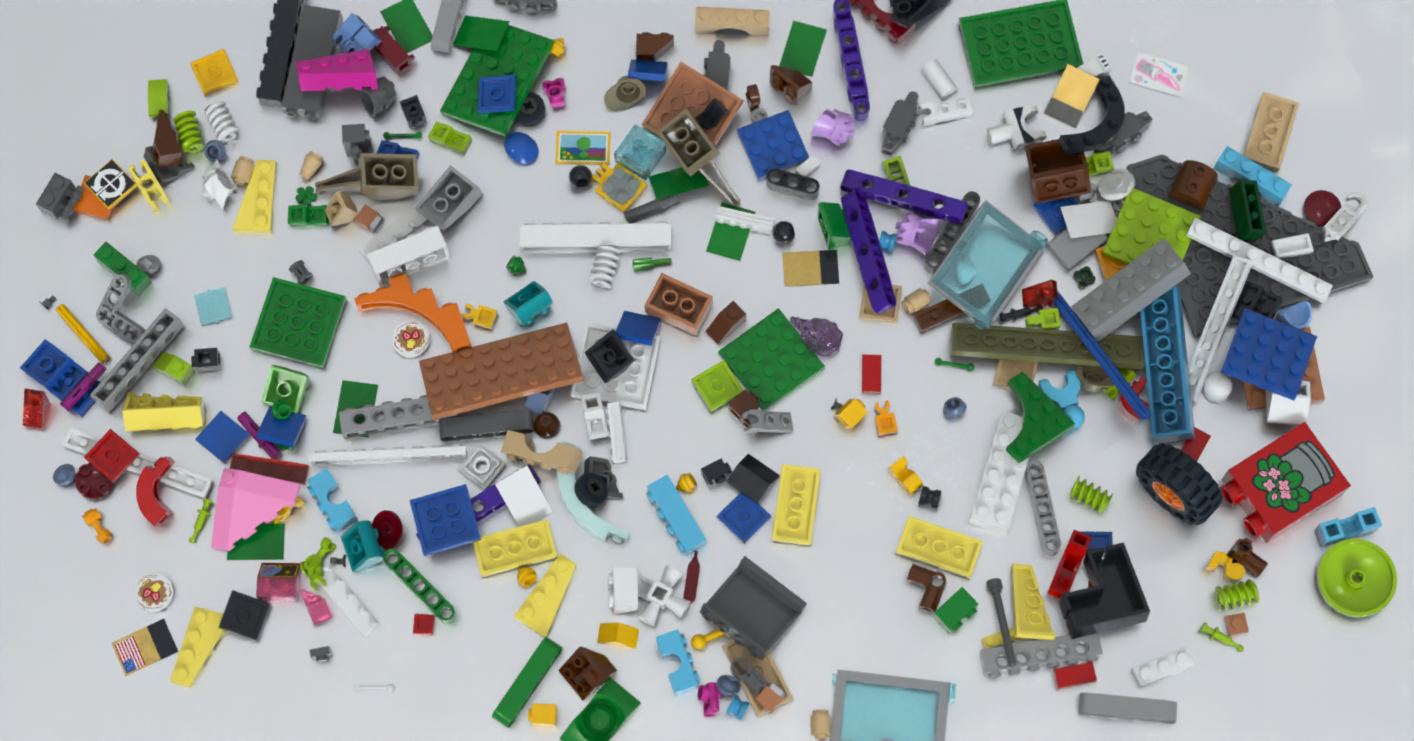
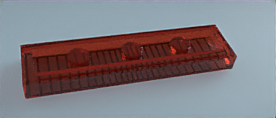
[229,453,310,485]

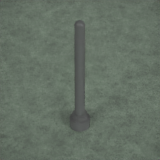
[986,578,1016,667]

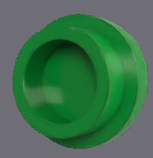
[506,255,526,274]
[272,400,291,419]

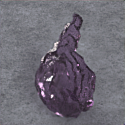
[790,317,843,356]

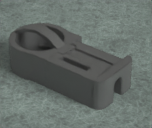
[730,657,767,696]

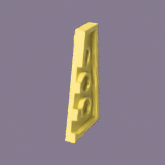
[514,553,576,638]

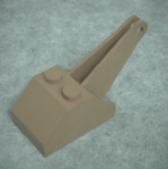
[657,108,741,207]
[315,153,419,200]

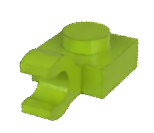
[1025,308,1061,329]
[1103,368,1136,399]

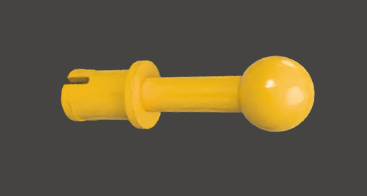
[691,629,729,650]

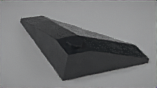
[890,0,949,29]

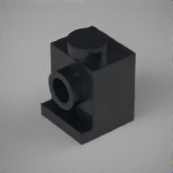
[400,95,427,128]
[191,347,221,372]
[701,458,732,490]

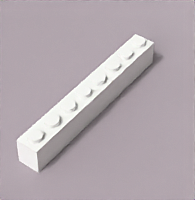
[520,221,672,253]

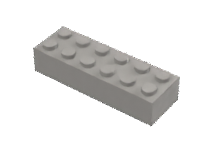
[1071,238,1191,342]

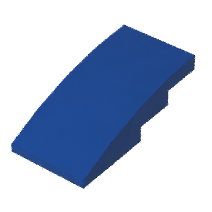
[20,339,101,417]

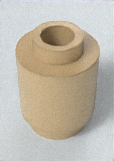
[231,156,254,186]
[901,288,931,314]
[811,710,831,740]

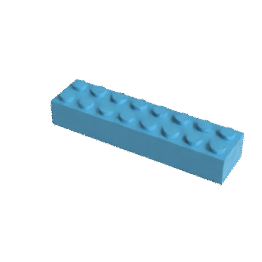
[1140,285,1195,444]

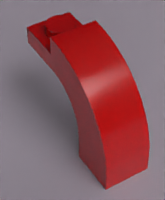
[136,457,175,527]
[1047,530,1092,599]

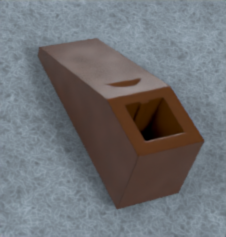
[152,109,183,168]

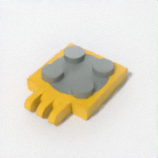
[592,163,648,213]

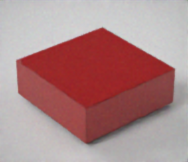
[413,614,435,635]

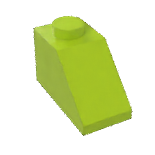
[152,352,195,387]

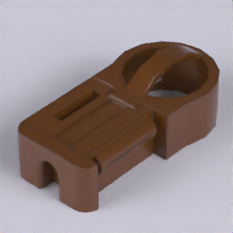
[745,84,760,112]

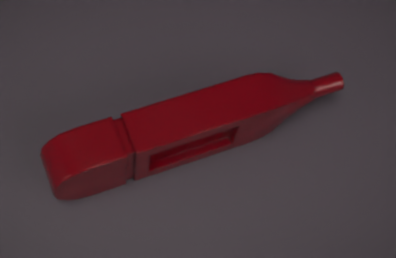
[683,551,700,604]

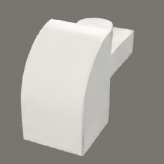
[581,392,609,440]

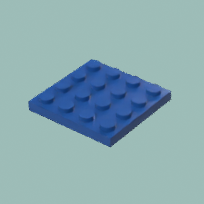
[1221,308,1317,401]

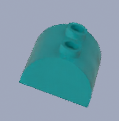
[503,281,553,326]
[341,520,385,572]

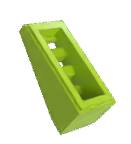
[882,155,911,186]

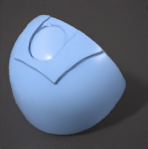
[1277,301,1312,329]

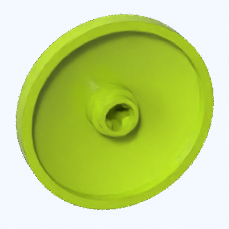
[1316,539,1397,617]

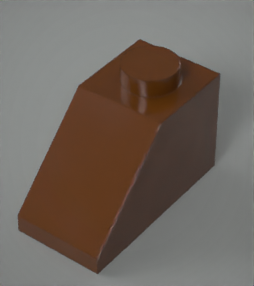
[705,301,746,345]
[728,389,758,436]

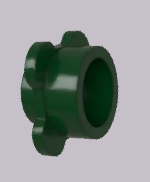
[1073,266,1096,288]

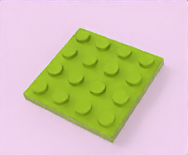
[1102,188,1201,265]

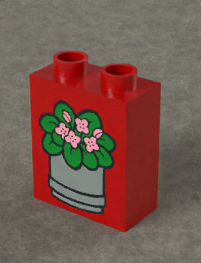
[1220,422,1351,544]

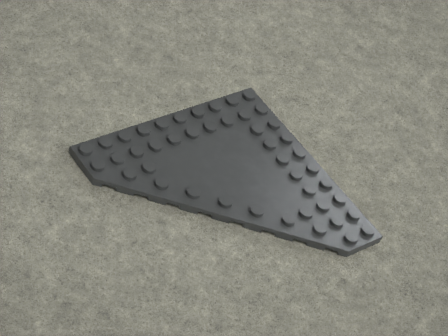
[1126,154,1374,337]

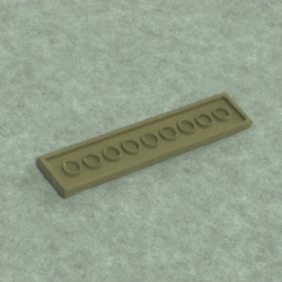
[951,322,1145,370]

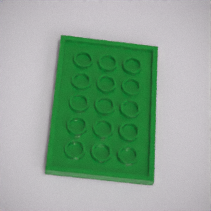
[959,0,1084,87]
[440,18,555,137]

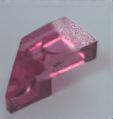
[300,589,332,625]

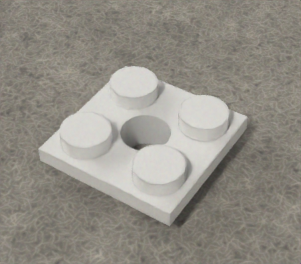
[457,443,506,490]

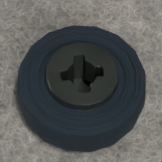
[515,92,545,125]
[574,472,608,508]

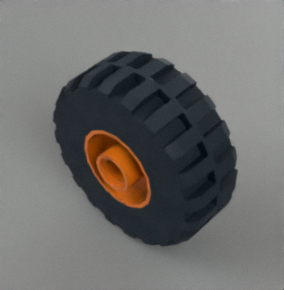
[1136,443,1222,525]

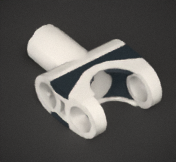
[987,106,1047,150]

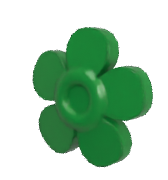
[295,186,317,206]

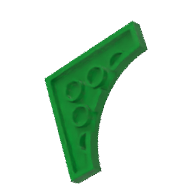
[1006,371,1075,463]

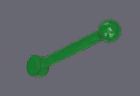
[383,131,422,140]
[935,358,974,371]

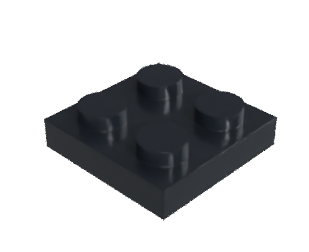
[218,590,270,641]

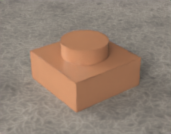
[1224,613,1249,636]

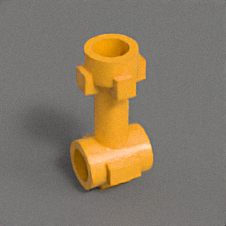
[82,508,112,544]

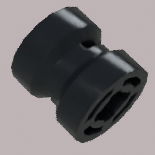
[918,486,942,509]

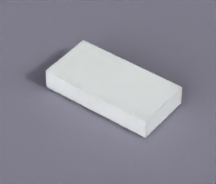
[1271,233,1314,259]

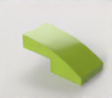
[148,79,169,117]
[428,121,472,154]
[1086,152,1114,177]

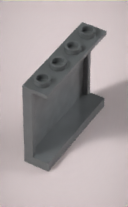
[699,556,807,660]

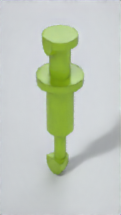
[189,498,213,543]
[1200,622,1244,652]

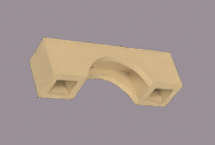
[695,7,770,36]
[501,430,583,475]

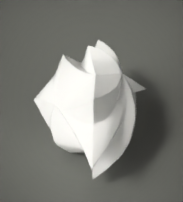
[202,160,236,211]

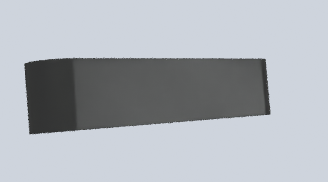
[924,191,980,274]
[439,411,535,442]

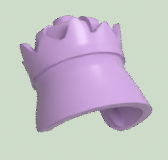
[811,109,855,146]
[895,211,940,256]

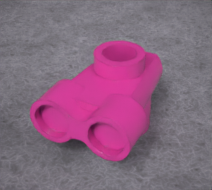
[542,78,565,108]
[697,682,721,717]

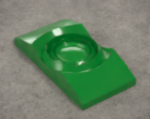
[559,678,641,741]

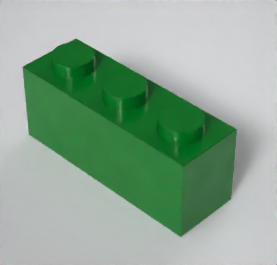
[93,241,152,296]

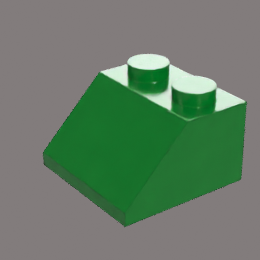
[817,202,851,250]

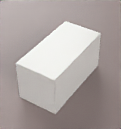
[795,155,821,177]

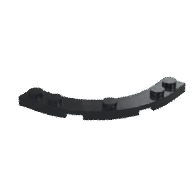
[1058,75,1125,154]

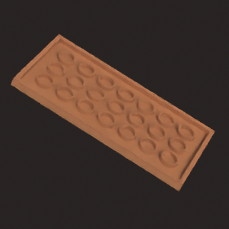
[419,322,584,420]

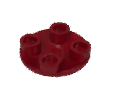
[1303,190,1341,227]
[75,463,114,499]

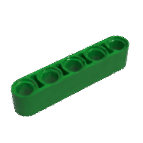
[383,549,457,625]
[492,637,563,728]

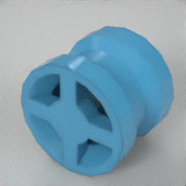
[879,231,896,252]
[726,695,750,720]

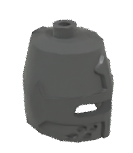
[359,76,396,117]

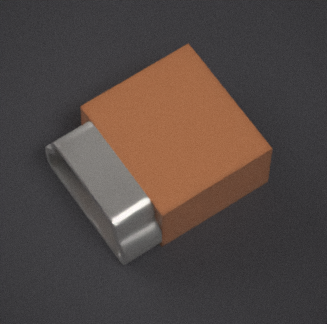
[354,204,385,233]
[755,682,786,714]

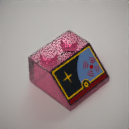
[256,563,301,602]

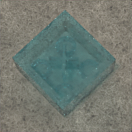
[614,124,667,181]

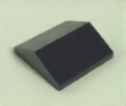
[584,329,635,383]
[726,454,780,504]

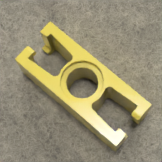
[128,159,170,212]

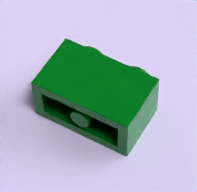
[932,587,979,634]

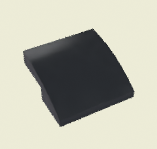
[1232,281,1283,320]

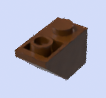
[636,32,674,61]

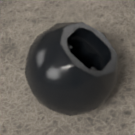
[569,165,592,189]
[772,221,795,245]

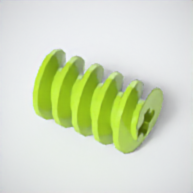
[174,110,205,153]
[1070,475,1114,514]
[1215,579,1259,610]

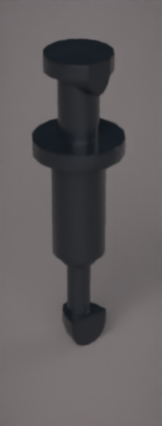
[999,306,1043,322]

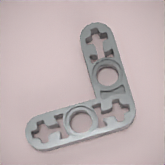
[96,273,145,344]

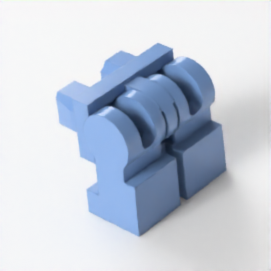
[332,13,382,53]

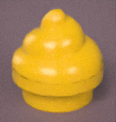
[551,38,565,57]
[676,473,697,492]
[517,567,537,587]

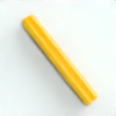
[56,304,110,363]

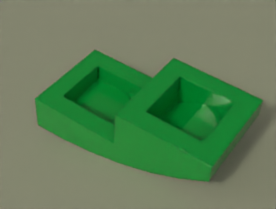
[288,204,329,226]

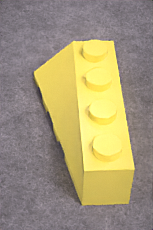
[122,392,205,432]

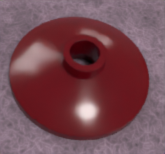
[372,510,403,549]

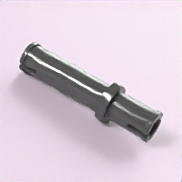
[623,195,680,222]

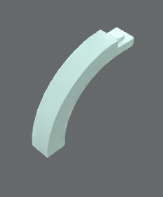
[557,441,630,543]

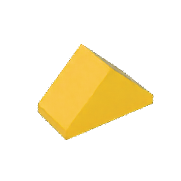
[597,622,639,649]

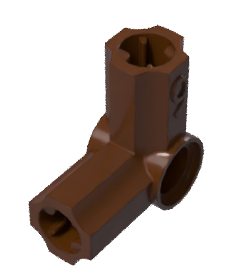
[1226,538,1268,578]
[907,564,947,612]

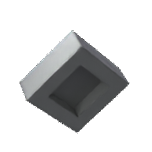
[309,646,333,663]

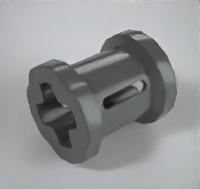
[289,260,313,285]

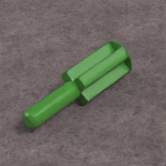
[632,257,672,270]

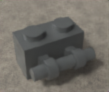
[342,124,373,167]
[36,173,84,221]

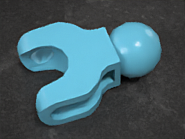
[1038,369,1085,429]

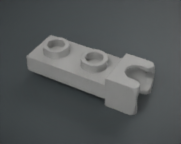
[742,409,793,433]

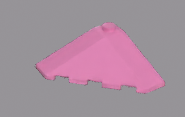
[211,468,301,551]

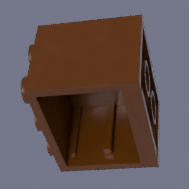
[1025,139,1092,204]

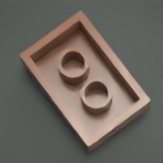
[644,273,713,336]

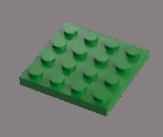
[249,277,346,368]
[718,308,825,411]

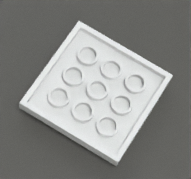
[570,323,661,411]

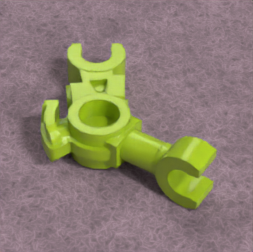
[300,536,336,591]

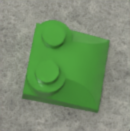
[261,365,309,413]

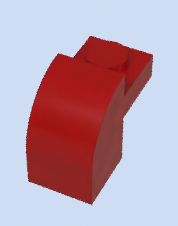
[1118,377,1149,425]

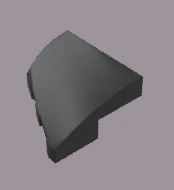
[144,146,195,185]
[584,456,623,500]

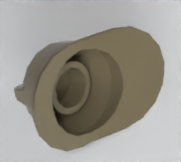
[604,75,646,112]
[1075,365,1121,392]

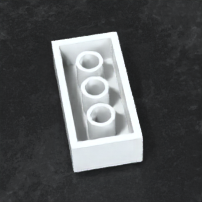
[367,225,450,286]

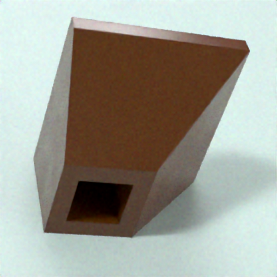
[769,65,812,105]
[558,646,617,700]

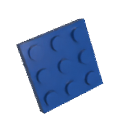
[737,110,810,180]
[409,484,481,556]

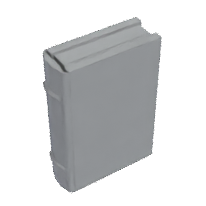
[1046,228,1108,272]

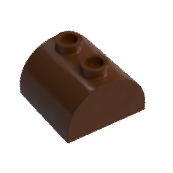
[1168,160,1218,211]

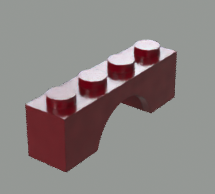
[848,0,916,44]

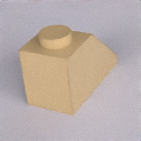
[325,191,357,227]

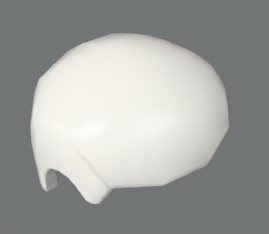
[1202,371,1233,403]

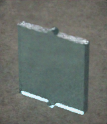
[194,287,232,326]

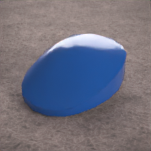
[504,132,539,165]

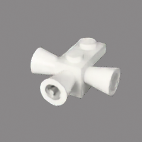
[637,565,691,626]

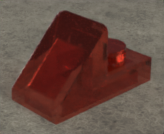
[1022,280,1058,308]
[23,388,49,428]

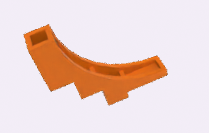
[354,274,472,353]

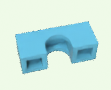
[307,468,359,533]
[1315,507,1382,547]
[656,629,700,696]

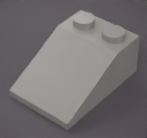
[414,165,483,231]

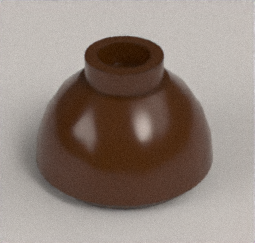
[534,412,561,439]

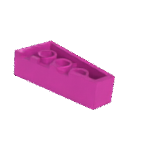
[295,49,378,91]

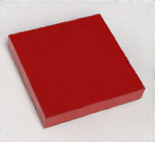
[84,429,140,483]

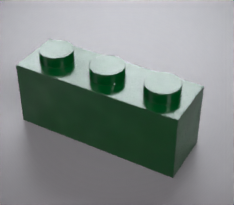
[1229,180,1266,242]

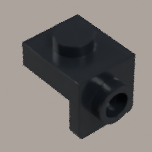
[696,98,729,130]

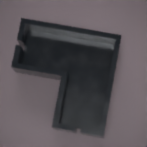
[1059,542,1150,639]

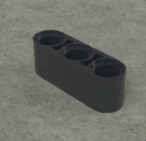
[766,168,820,201]

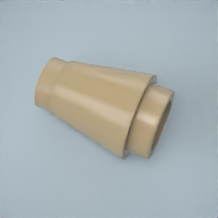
[299,151,323,180]

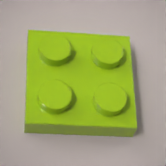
[691,360,743,412]

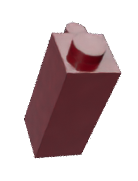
[373,26,415,75]

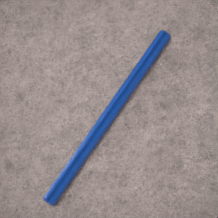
[1049,290,1151,420]

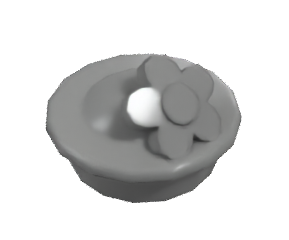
[1077,183,1097,204]
[136,255,160,274]

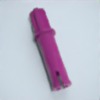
[60,362,107,411]
[237,411,281,459]

